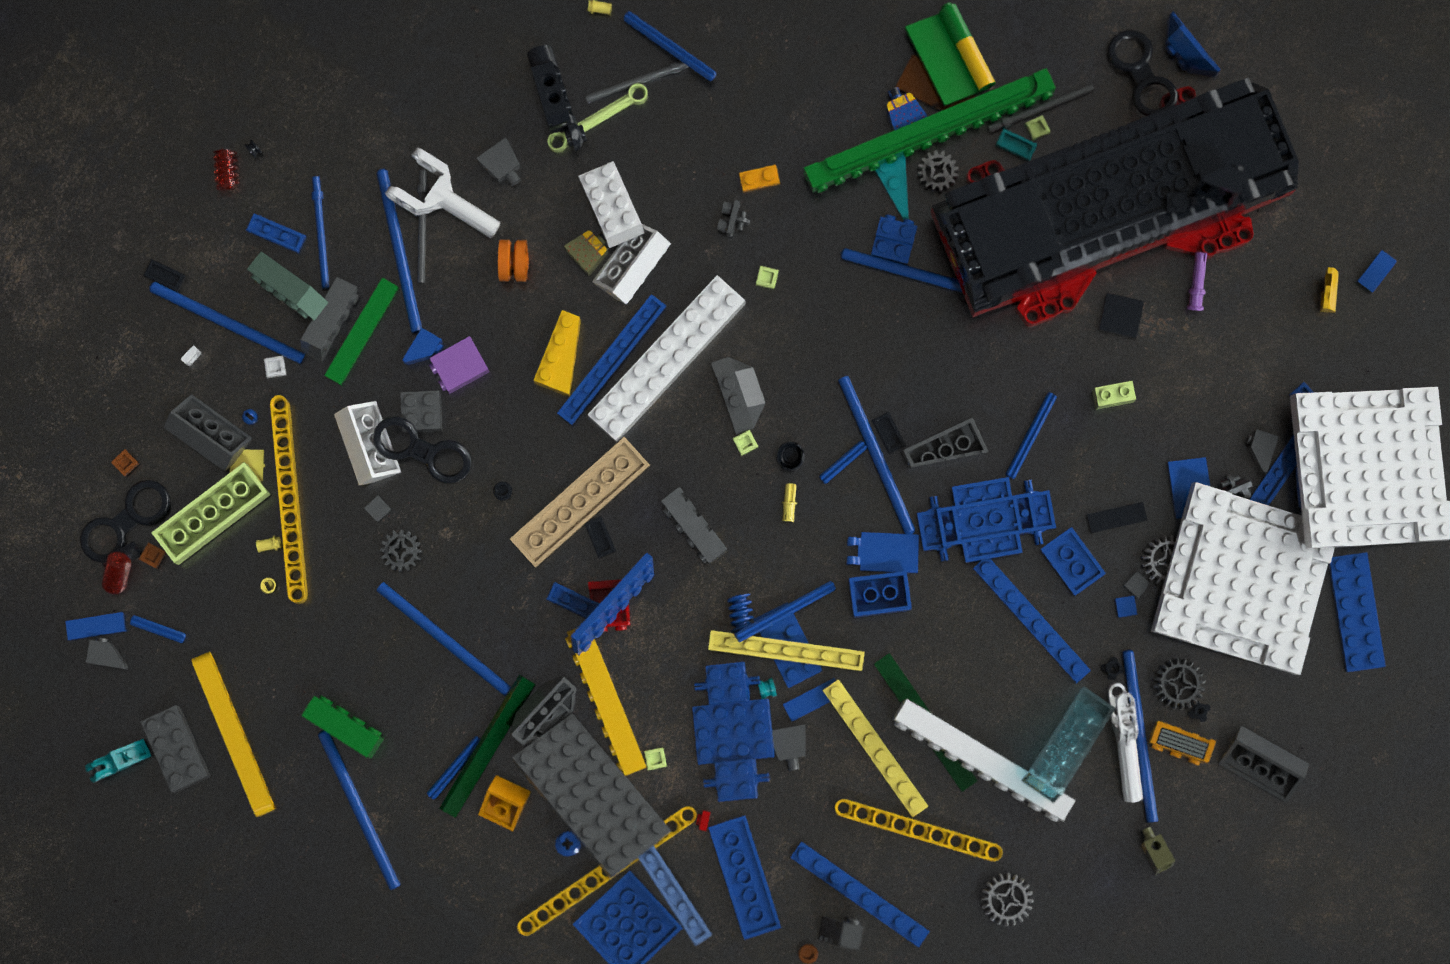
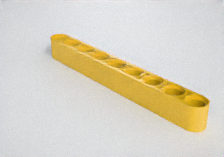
[191,651,275,817]
[834,799,1002,861]

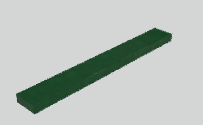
[874,653,978,792]
[439,675,535,818]

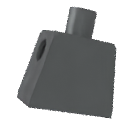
[477,137,521,186]
[772,724,806,771]

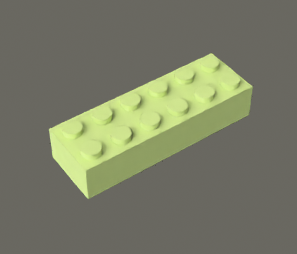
[151,462,271,565]

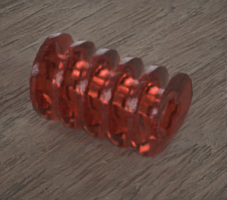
[213,149,240,191]
[102,552,131,594]

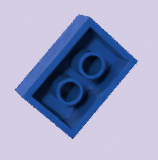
[848,571,912,618]

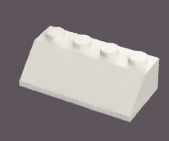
[592,224,671,304]
[334,401,401,485]

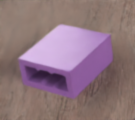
[429,336,490,394]

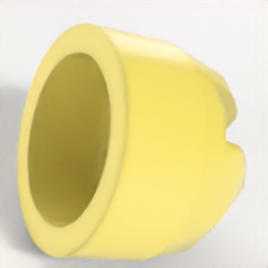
[260,578,276,594]

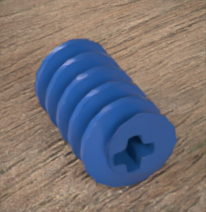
[727,594,754,634]
[555,831,581,856]

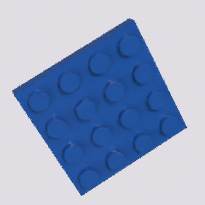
[573,871,683,964]

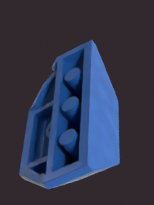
[1165,11,1221,77]

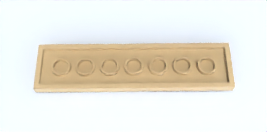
[510,437,650,568]

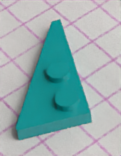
[874,155,909,220]

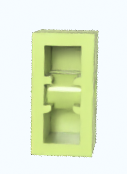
[1092,381,1136,410]

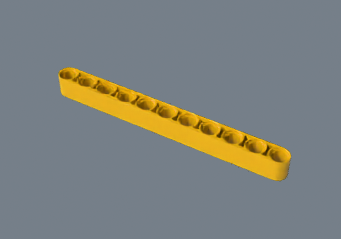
[270,395,308,604]
[517,807,697,936]

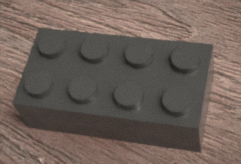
[141,705,211,793]

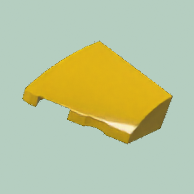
[1320,267,1339,313]

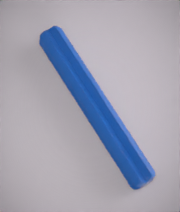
[427,736,480,800]

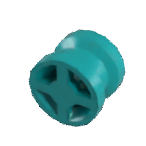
[758,678,777,699]

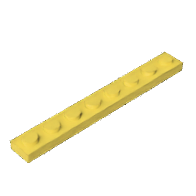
[708,630,865,671]
[822,679,928,818]

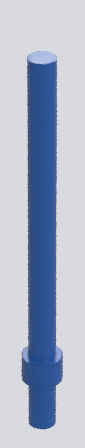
[311,176,330,290]

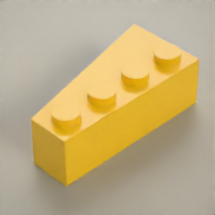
[533,310,581,397]

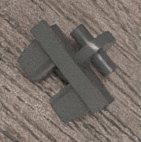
[717,200,750,238]
[1219,472,1253,499]

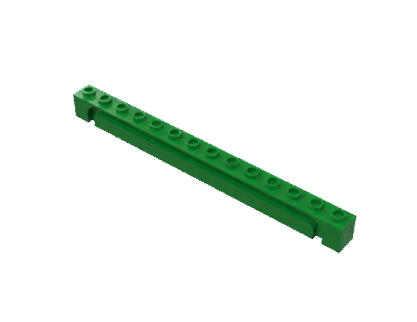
[803,68,1056,193]

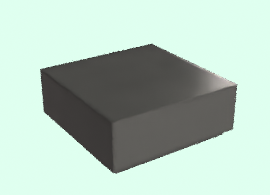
[364,495,392,523]
[1123,572,1151,599]

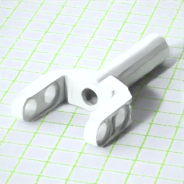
[385,148,500,238]
[1108,682,1143,802]

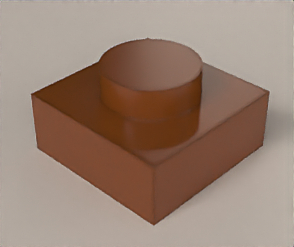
[111,449,139,477]
[139,542,166,569]

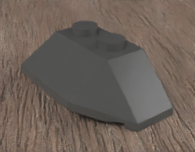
[711,357,766,435]
[510,676,577,746]

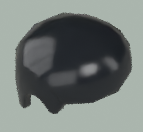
[776,441,805,471]

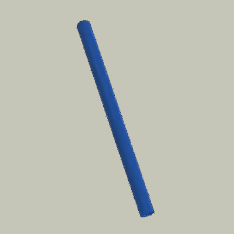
[376,169,422,334]
[841,248,963,293]
[149,282,305,364]
[838,376,915,535]
[376,582,511,697]
[1122,649,1158,823]
[318,730,400,890]

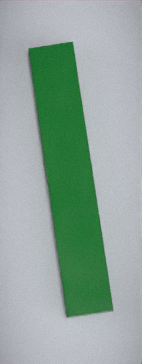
[324,278,399,386]

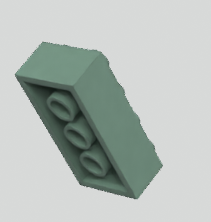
[247,252,329,321]

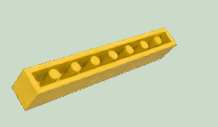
[565,628,647,776]

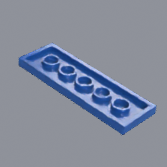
[1329,552,1386,672]
[571,553,654,655]
[708,816,781,940]

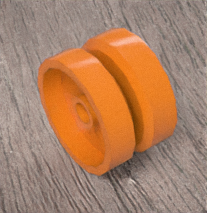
[498,239,529,282]

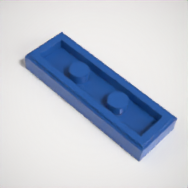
[246,214,306,254]
[546,582,600,619]
[65,612,126,641]
[783,678,836,722]

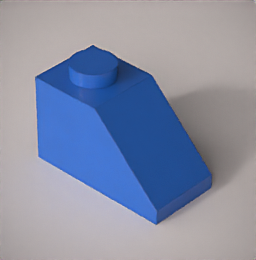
[402,328,444,365]

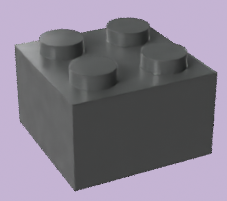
[400,391,442,433]

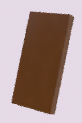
[895,54,977,111]

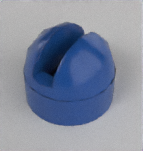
[242,409,258,425]

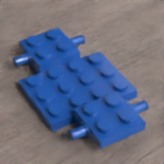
[917,477,1056,563]
[692,662,775,802]

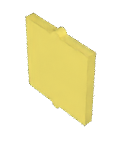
[230,449,266,481]

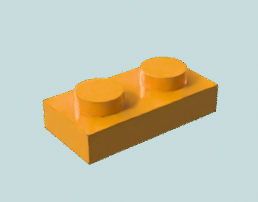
[739,165,780,192]

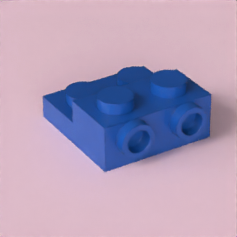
[871,215,917,265]

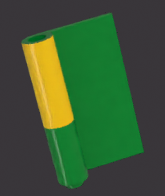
[905,3,996,106]

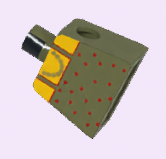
[564,230,608,276]
[1141,827,1175,875]

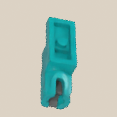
[85,739,151,782]

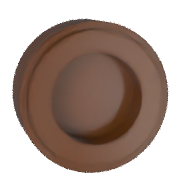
[798,944,818,964]

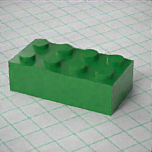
[301,695,384,758]

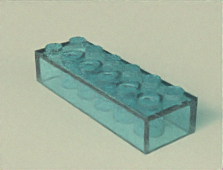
[1021,686,1116,803]

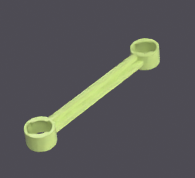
[548,83,648,153]

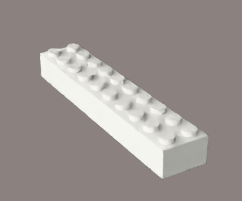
[588,275,745,443]
[892,699,1075,822]

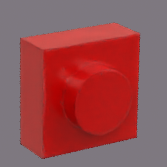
[696,811,711,831]

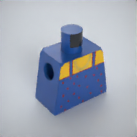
[885,87,927,131]

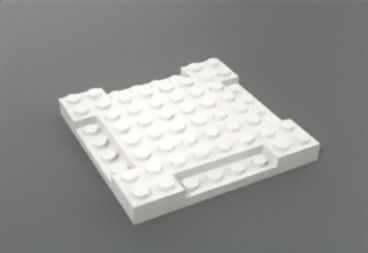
[1290,387,1450,549]
[1151,482,1335,675]

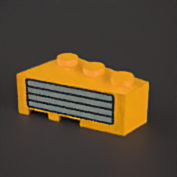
[1148,721,1216,766]

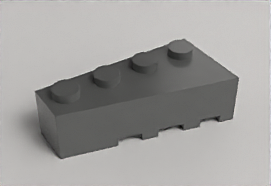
[661,487,728,565]

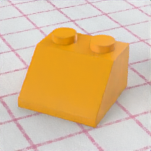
[478,775,531,831]

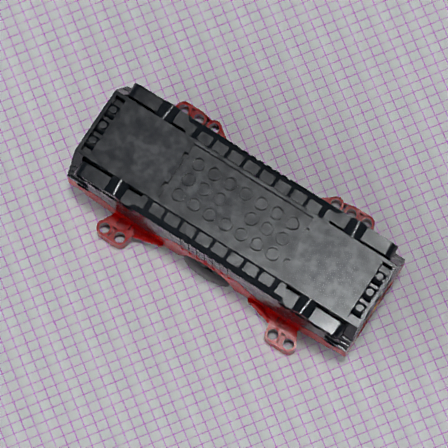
[930,78,1299,327]

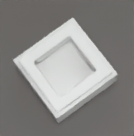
[181,345,202,366]
[264,356,286,378]

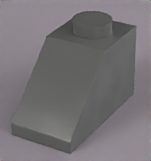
[1247,429,1279,475]
[86,637,128,670]

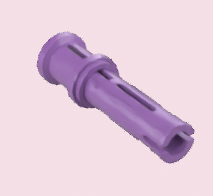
[1186,252,1208,311]

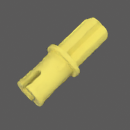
[782,483,797,522]

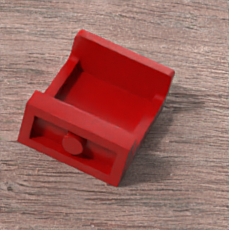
[588,579,631,632]

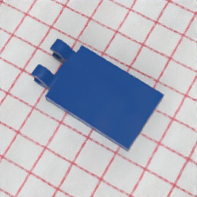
[1167,457,1210,520]
[846,532,919,574]

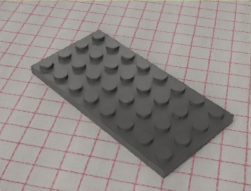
[512,713,671,879]

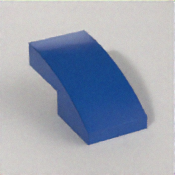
[1358,250,1397,293]

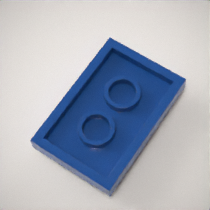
[1040,527,1106,596]

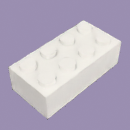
[579,161,644,248]

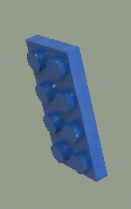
[753,602,823,688]

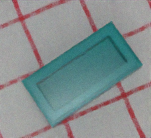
[995,128,1038,162]

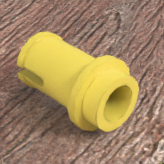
[588,0,612,15]
[256,535,282,553]

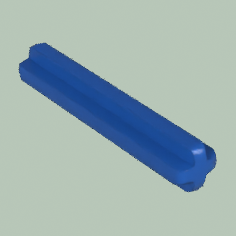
[819,441,867,484]
[130,615,186,643]

